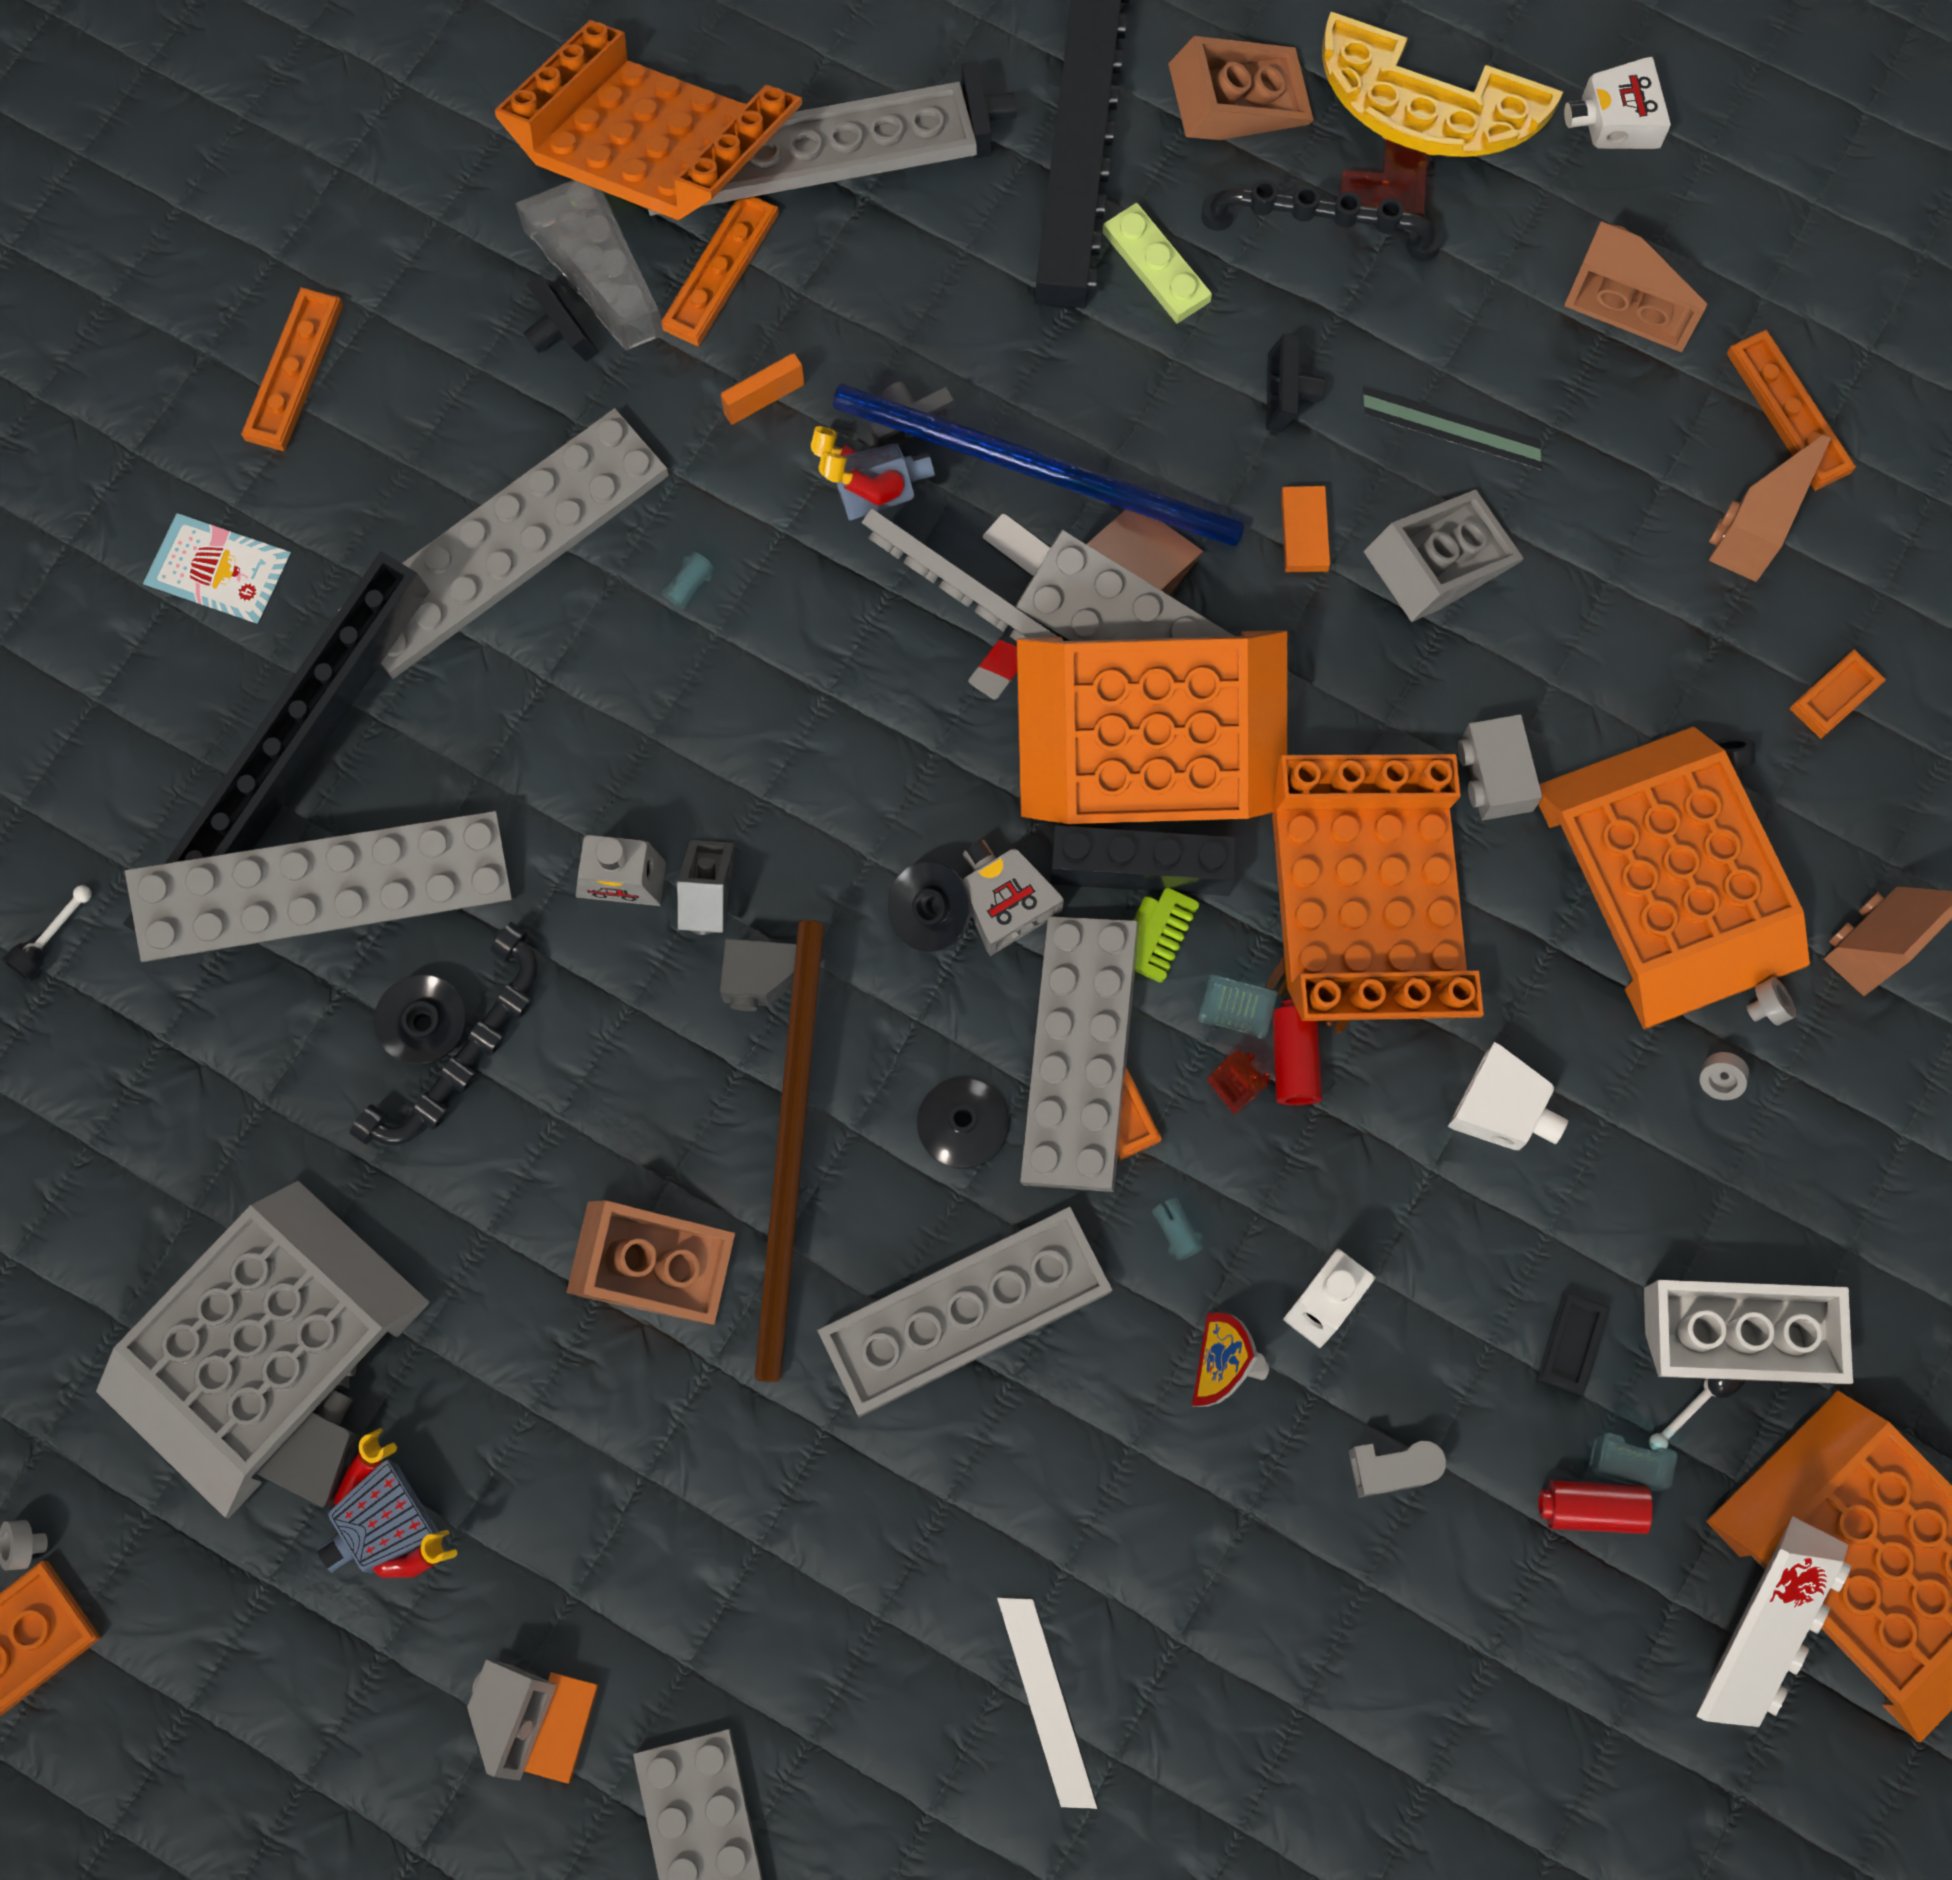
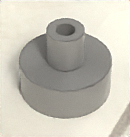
[1747,977,1796,1026]
[1700,1052,1749,1100]
[0,1520,48,1571]

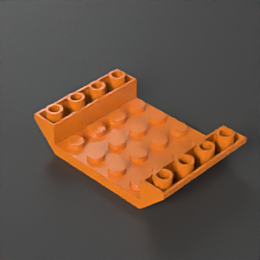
[495,20,802,220]
[1017,630,1287,824]
[1538,727,1810,1030]
[1272,754,1484,1021]
[1706,1391,1952,1742]

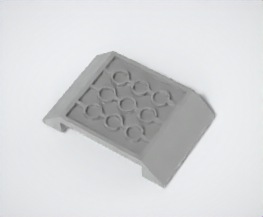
[96,1181,430,1519]

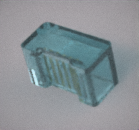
[1197,975,1278,1039]
[1589,1433,1678,1491]

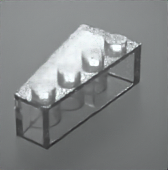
[515,180,664,351]

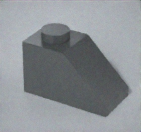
[677,840,734,935]
[720,939,796,1011]

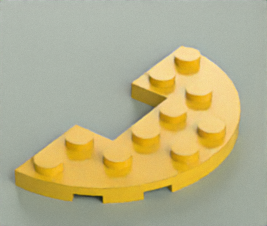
[1322,12,1563,157]

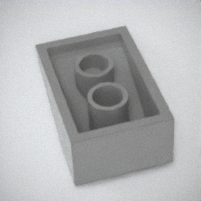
[1364,490,1524,622]

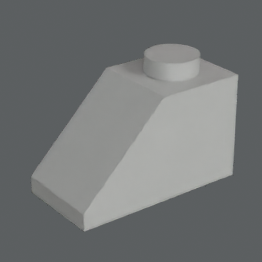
[467,1660,557,1781]

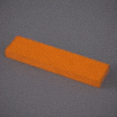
[660,196,779,347]
[241,287,343,452]
[1726,329,1856,491]

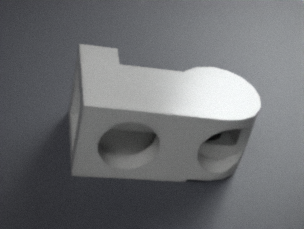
[1348,1441,1446,1498]

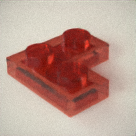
[1340,138,1427,216]

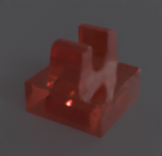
[1206,1049,1270,1115]

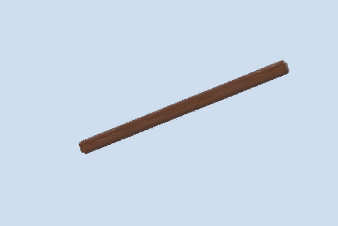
[755,919,824,1382]

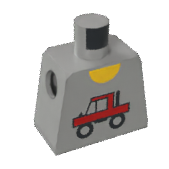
[575,835,667,906]
[962,840,1064,956]

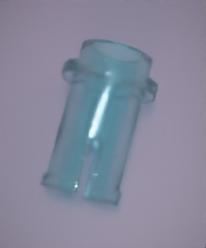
[661,552,714,609]
[1152,1198,1203,1261]

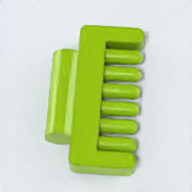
[1133,888,1199,983]

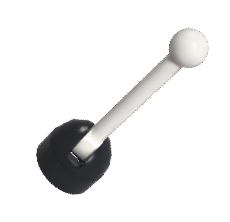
[2,885,92,982]
[1649,1378,1746,1452]

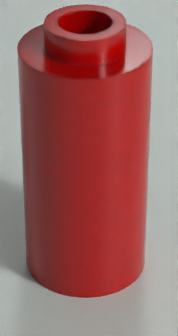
[1272,999,1322,1105]
[1538,1480,1652,1534]

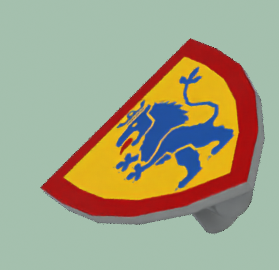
[1192,1312,1269,1407]

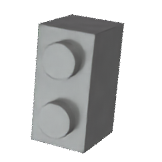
[1458,714,1542,821]

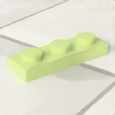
[1102,203,1212,324]

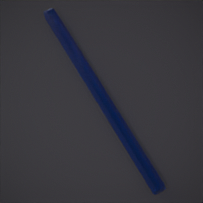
[832,384,1244,546]

